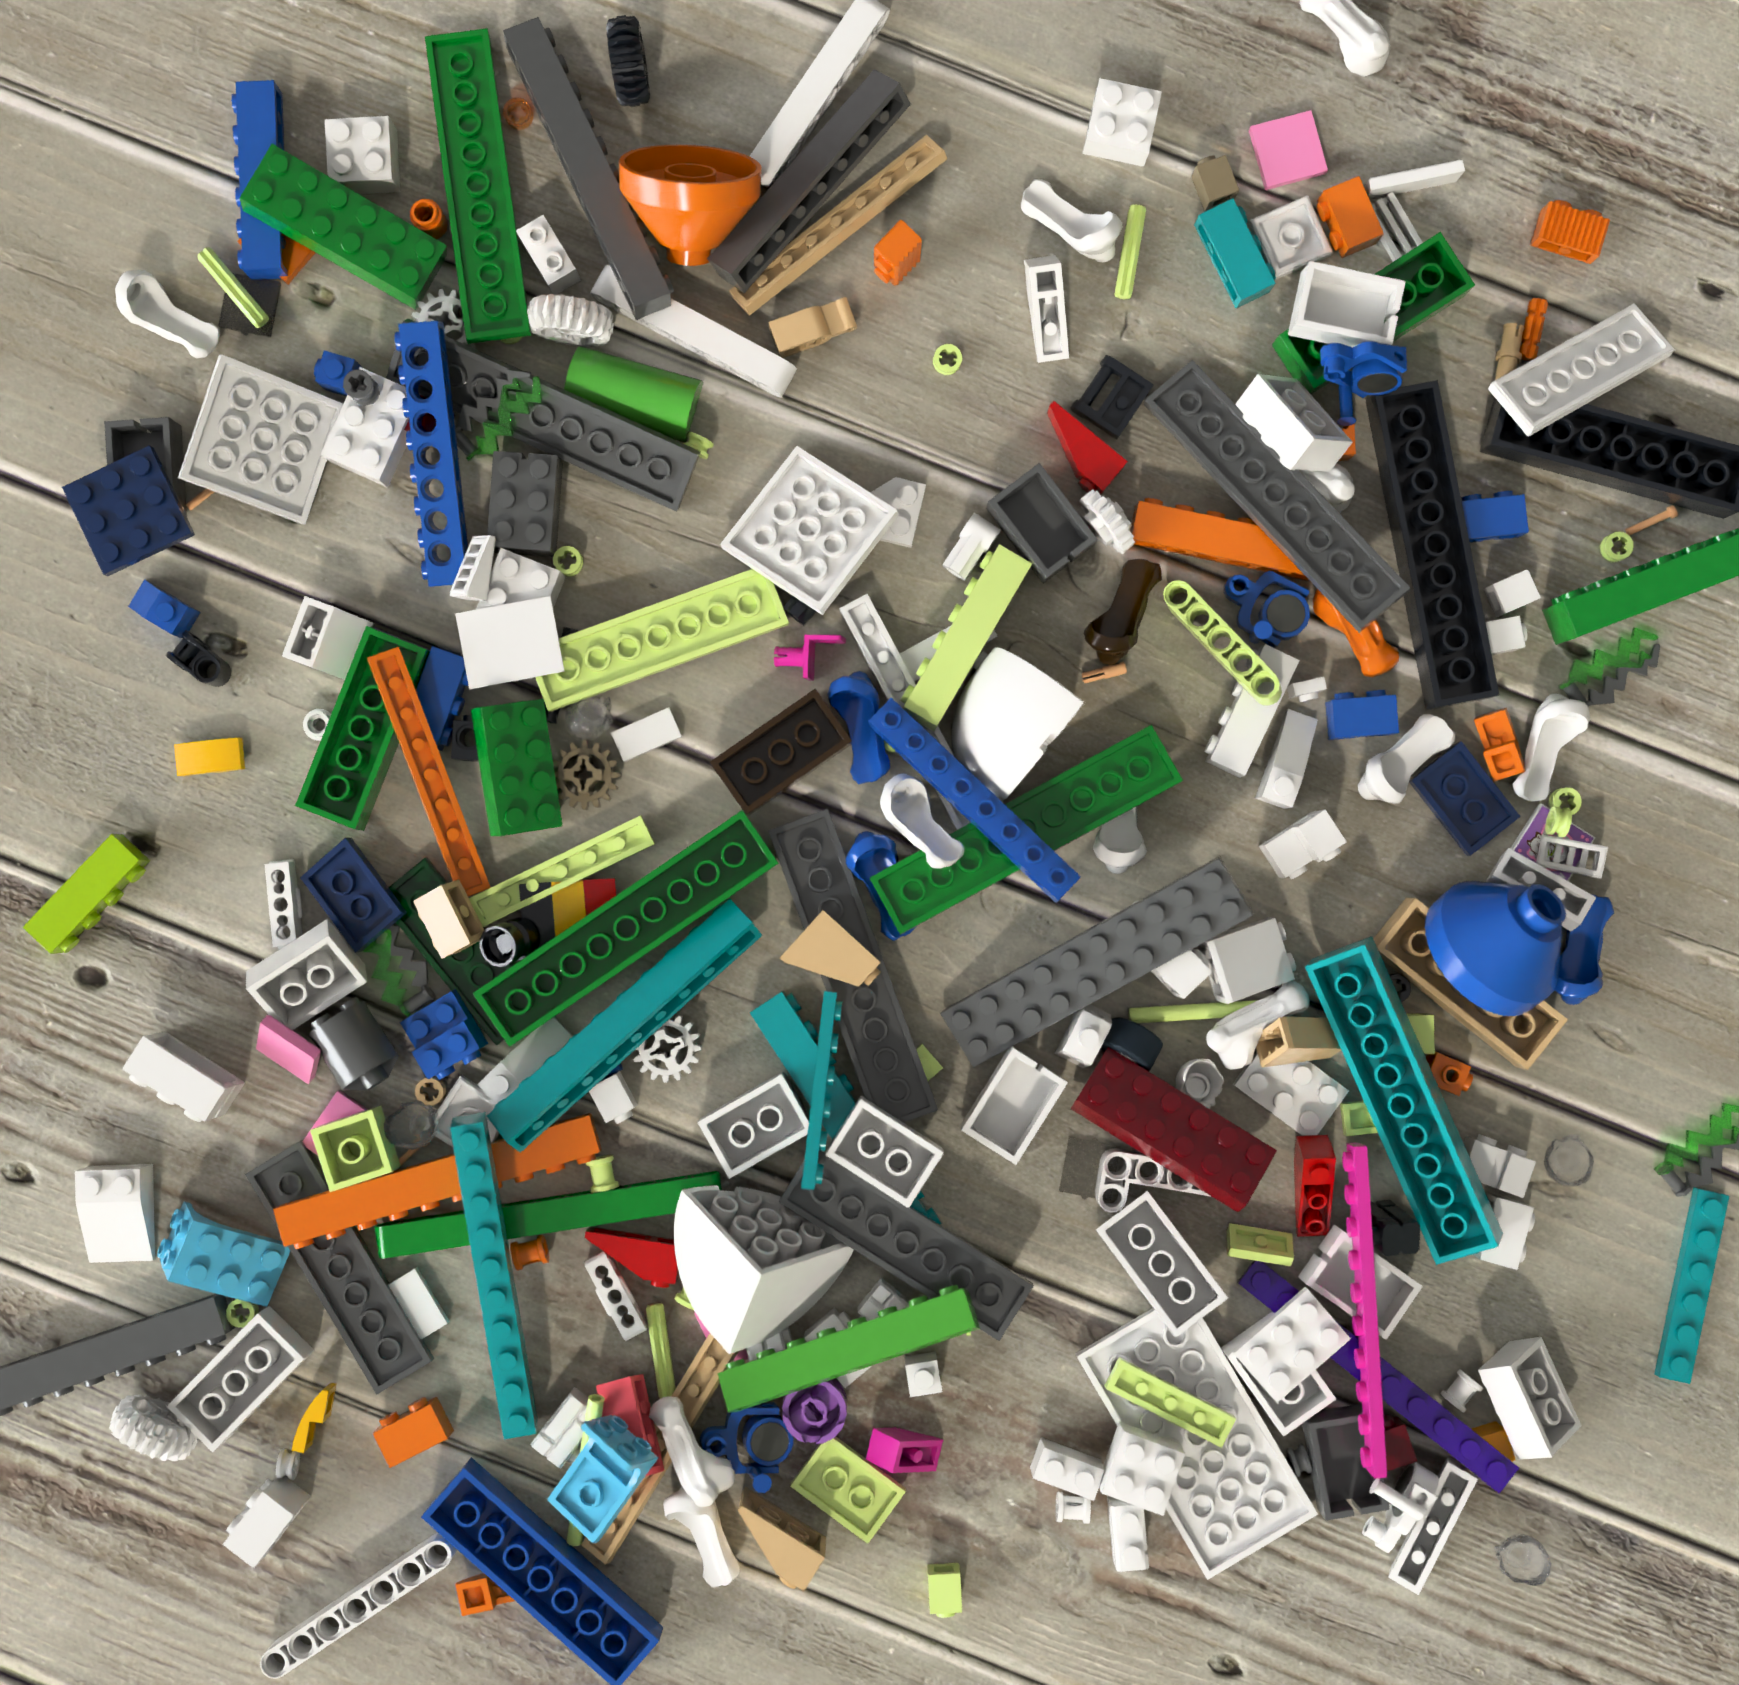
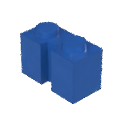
[1462,491,1529,543]
[1325,690,1399,740]

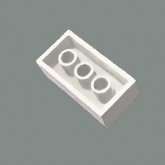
[1096,1191,1228,1337]
[166,1306,314,1452]

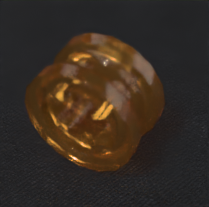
[503,98,534,130]

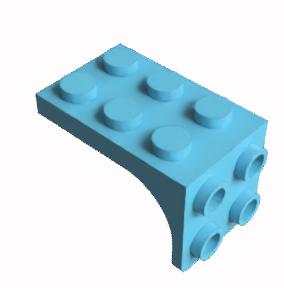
[157,1202,290,1307]
[547,1415,659,1544]

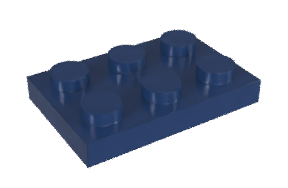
[1409,741,1521,856]
[300,838,407,953]

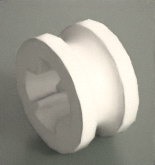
[276,1449,300,1480]

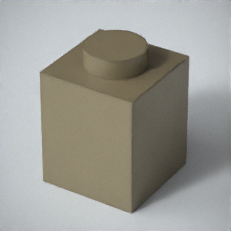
[1191,155,1239,211]

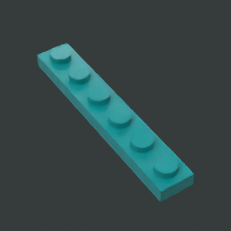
[801,991,842,1190]
[1654,1187,1730,1384]

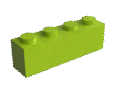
[23,834,150,954]

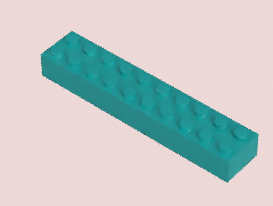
[1305,936,1503,1265]

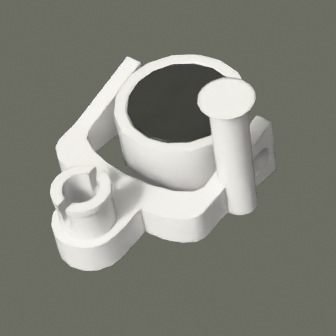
[1362,1462,1439,1553]

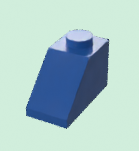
[128,579,201,639]

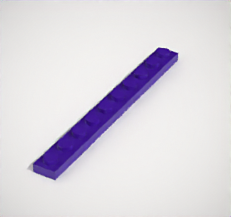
[1237,1261,1519,1494]

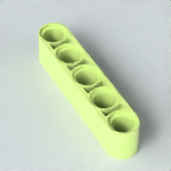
[1163,580,1282,706]

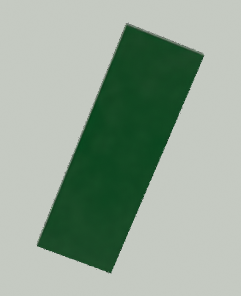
[389,857,515,1046]

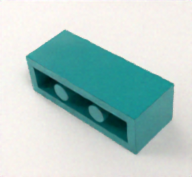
[1194,198,1276,309]

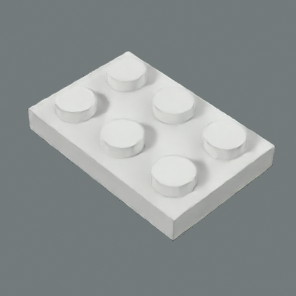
[1232,1051,1349,1136]
[1232,1287,1351,1403]

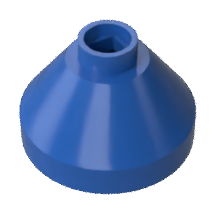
[1425,881,1566,1016]

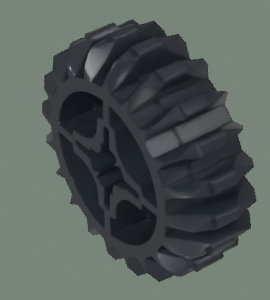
[606,15,650,107]

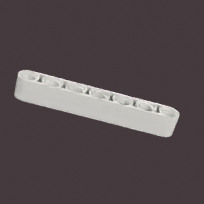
[749,0,890,189]
[590,265,797,398]
[260,1532,457,1678]

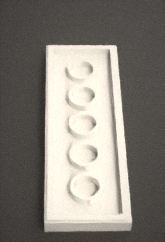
[1488,303,1675,437]

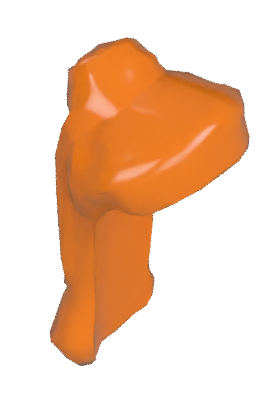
[1313,589,1399,677]

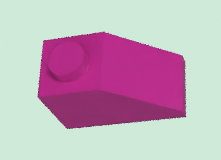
[866,1427,943,1473]

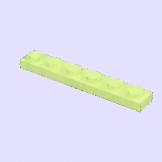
[469,815,655,927]

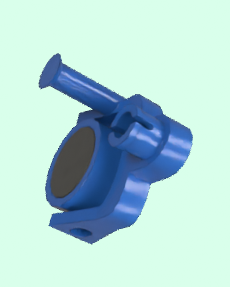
[1320,341,1407,426]
[1223,571,1310,648]
[700,1402,794,1493]

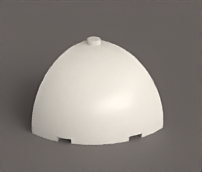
[952,647,1084,802]
[674,1186,854,1354]

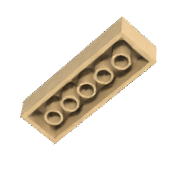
[1373,898,1568,1070]

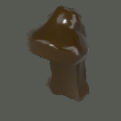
[1084,559,1162,665]

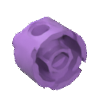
[782,1378,847,1444]

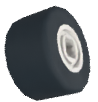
[1101,1017,1163,1071]

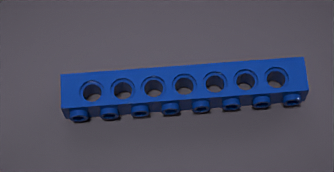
[395,321,468,587]
[869,698,1081,903]

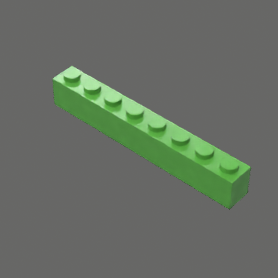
[717,1285,980,1412]

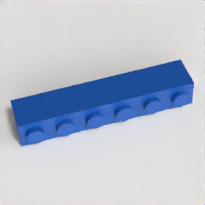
[232,80,288,280]

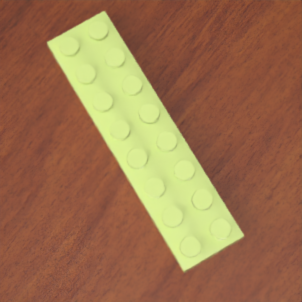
[535,569,789,712]

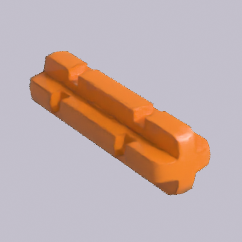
[1519,298,1548,361]

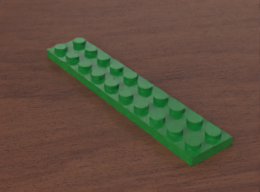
[425,28,532,344]
[870,725,1183,935]

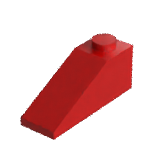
[1047,401,1128,495]
[584,1226,679,1288]

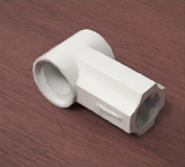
[942,512,1001,581]

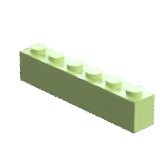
[900,544,1032,732]

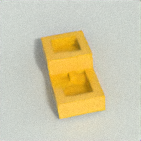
[174,737,245,776]
[291,1383,337,1453]

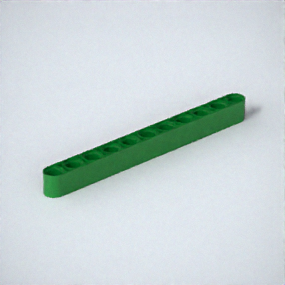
[374,1171,722,1259]

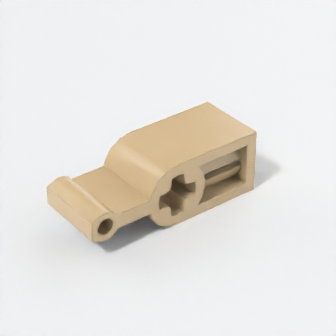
[768,297,857,358]

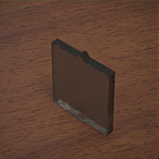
[218,273,281,337]
[1059,1136,1121,1201]

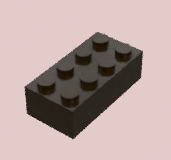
[710,689,852,817]

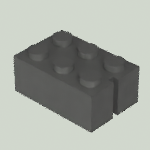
[104,417,187,516]
[487,451,563,557]
[986,463,1098,584]
[1302,1403,1390,1521]

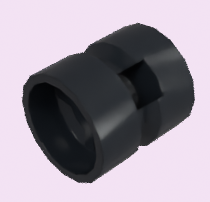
[479,917,539,967]

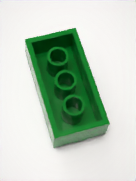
[471,699,563,836]

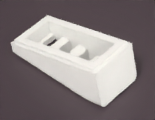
[450,535,496,601]
[1536,834,1608,879]

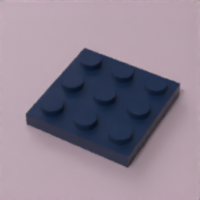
[62,445,195,576]

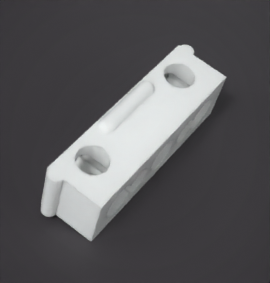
[264,859,303,950]
[583,1251,647,1341]

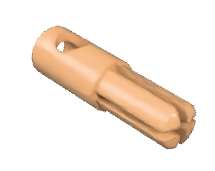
[1082,661,1127,683]

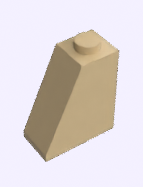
[780,910,881,987]
[1256,1017,1341,1068]

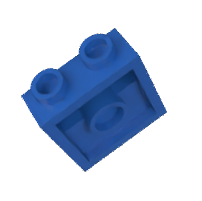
[400,989,488,1080]

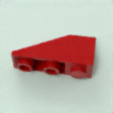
[1294,1135,1336,1237]

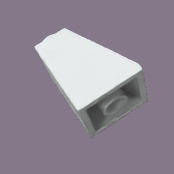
[1198,917,1296,1004]

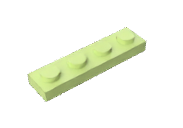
[1105,1357,1236,1448]

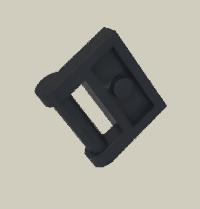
[1070,355,1154,439]

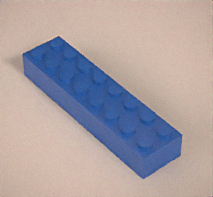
[421,1457,663,1685]

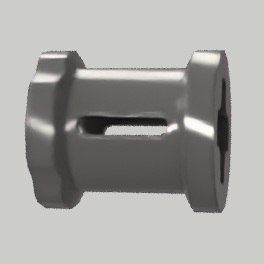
[343,369,380,406]

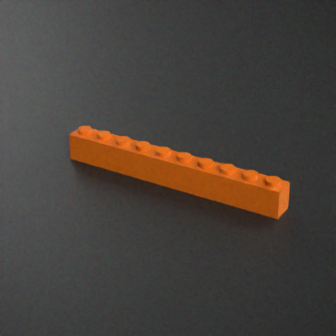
[273,1113,602,1249]

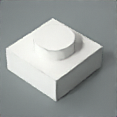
[1287,677,1327,702]

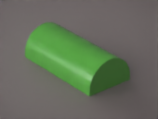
[564,346,703,443]

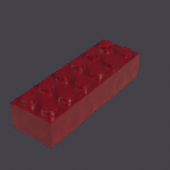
[1071,1047,1277,1213]

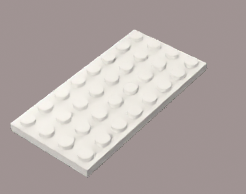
[1076,1308,1318,1580]

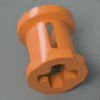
[510,1234,550,1271]

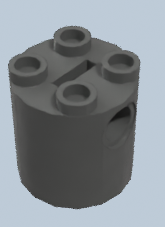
[308,997,399,1091]

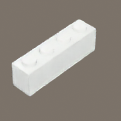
[1204,644,1300,778]
[1388,1456,1478,1595]

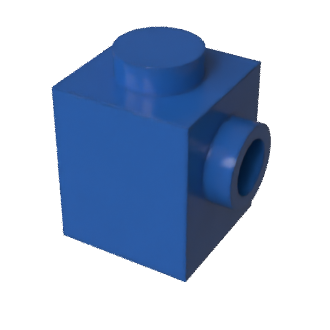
[314,350,363,397]

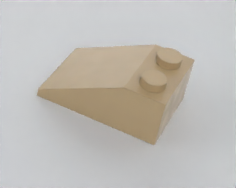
[738,1487,826,1591]

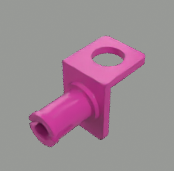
[774,635,846,681]

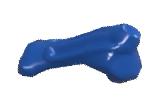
[827,671,890,784]
[846,831,917,941]
[1554,894,1614,1005]

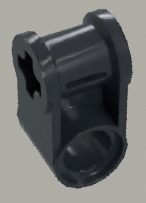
[166,630,231,687]

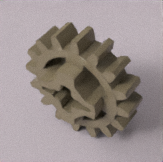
[553,740,621,810]

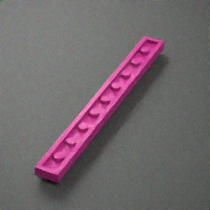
[1342,1142,1387,1478]

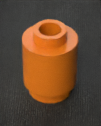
[410,199,448,239]

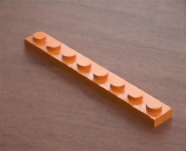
[366,647,491,897]

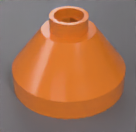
[619,145,762,266]

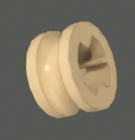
[415,1076,447,1106]

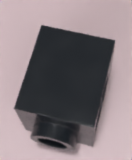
[451,715,479,762]

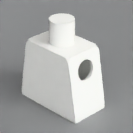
[1054,1004,1112,1068]

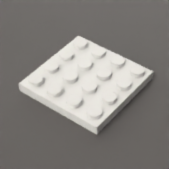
[178,354,343,524]
[720,446,899,615]

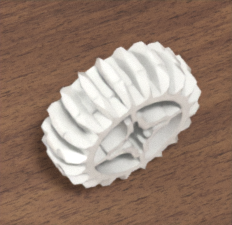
[527,294,614,347]
[109,1394,199,1461]

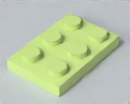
[790,1436,906,1544]

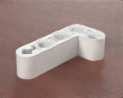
[1095,1148,1210,1213]

